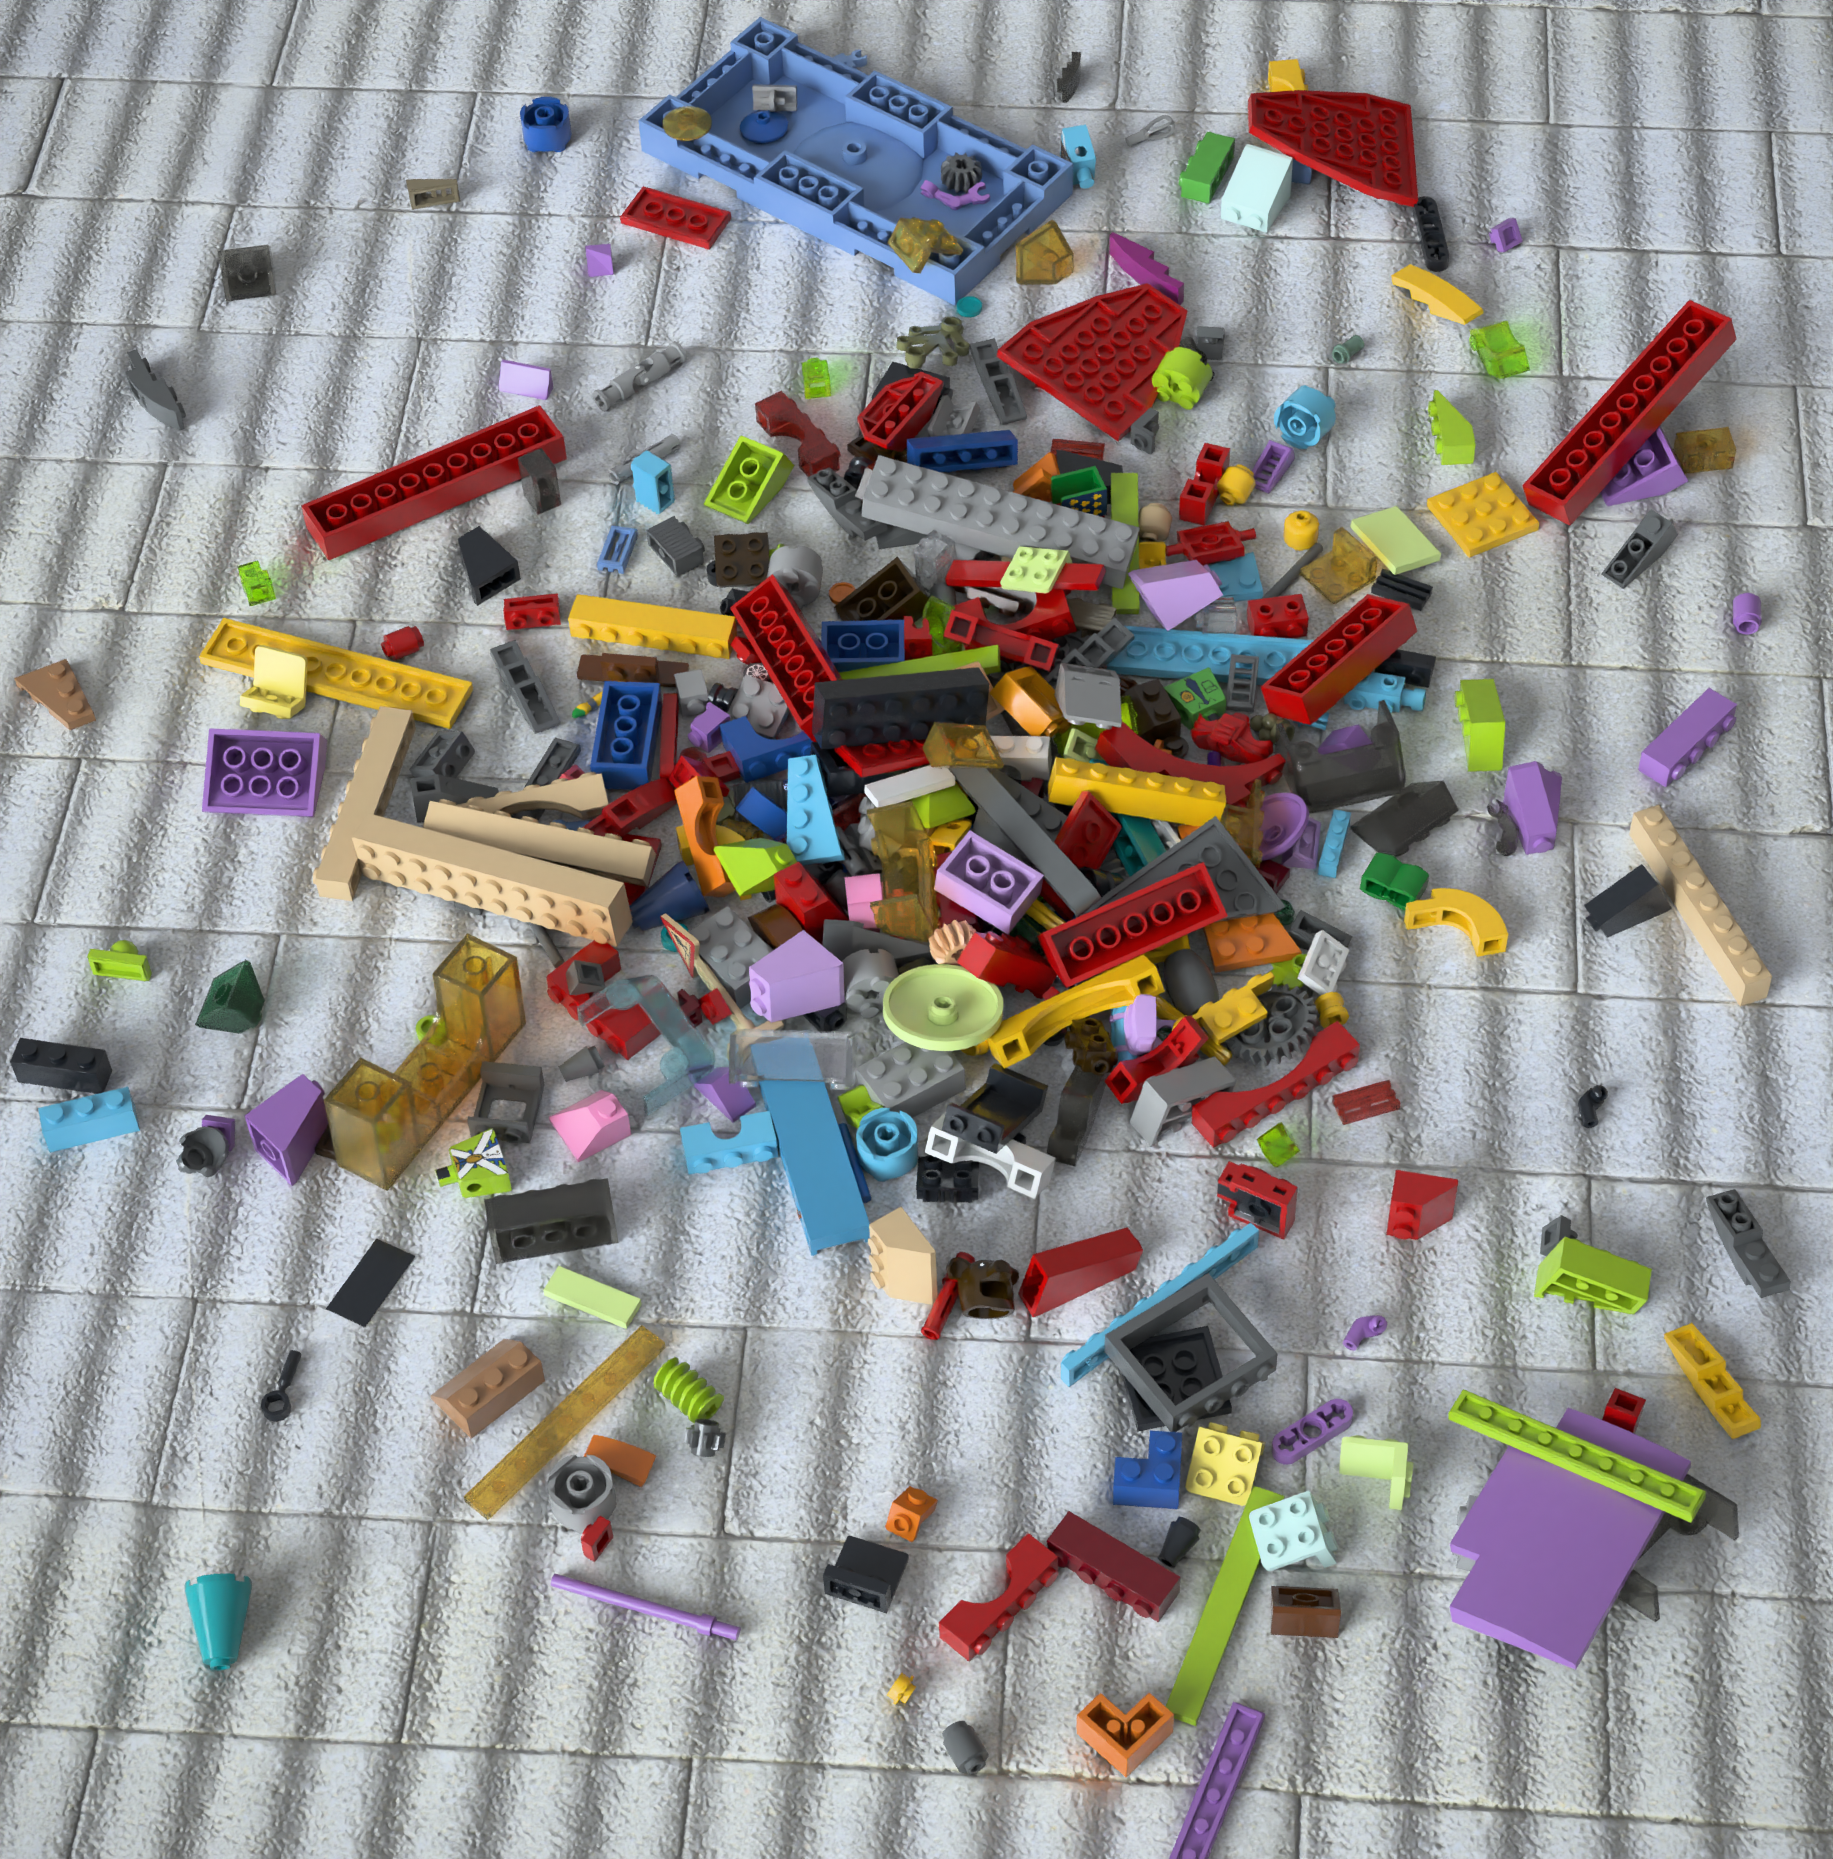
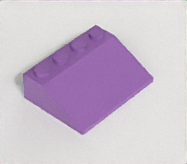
[1571,425,1688,506]
[202,728,328,817]

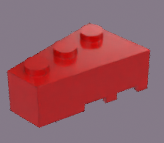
[957,931,1057,999]

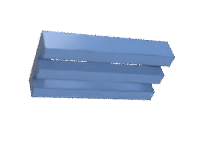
[597,525,638,574]

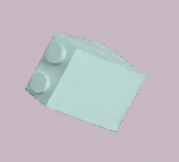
[1221,144,1293,233]

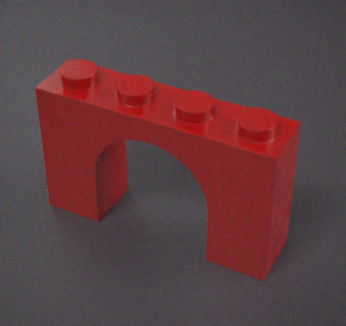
[953,589,1077,657]
[546,940,679,1060]

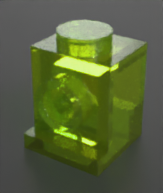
[801,358,831,399]
[237,560,276,606]

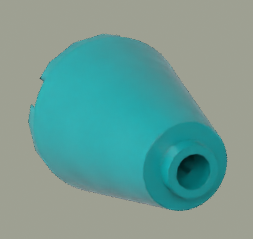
[184,1573,252,1670]

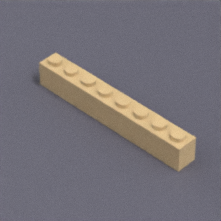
[313,706,416,901]
[423,799,656,887]
[1629,805,1772,1007]

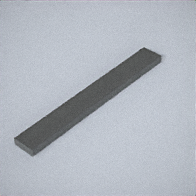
[454,737,581,916]

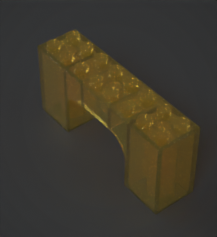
[324,933,526,1191]

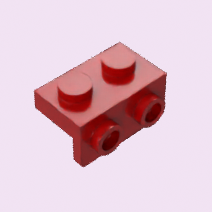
[503,593,561,630]

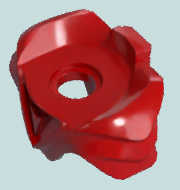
[1190,712,1274,764]

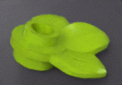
[1263,954,1307,990]

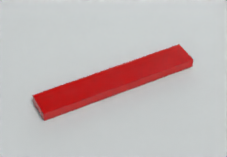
[945,560,1106,591]

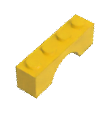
[1268,59,1309,92]

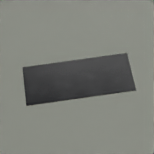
[326,1238,415,1327]

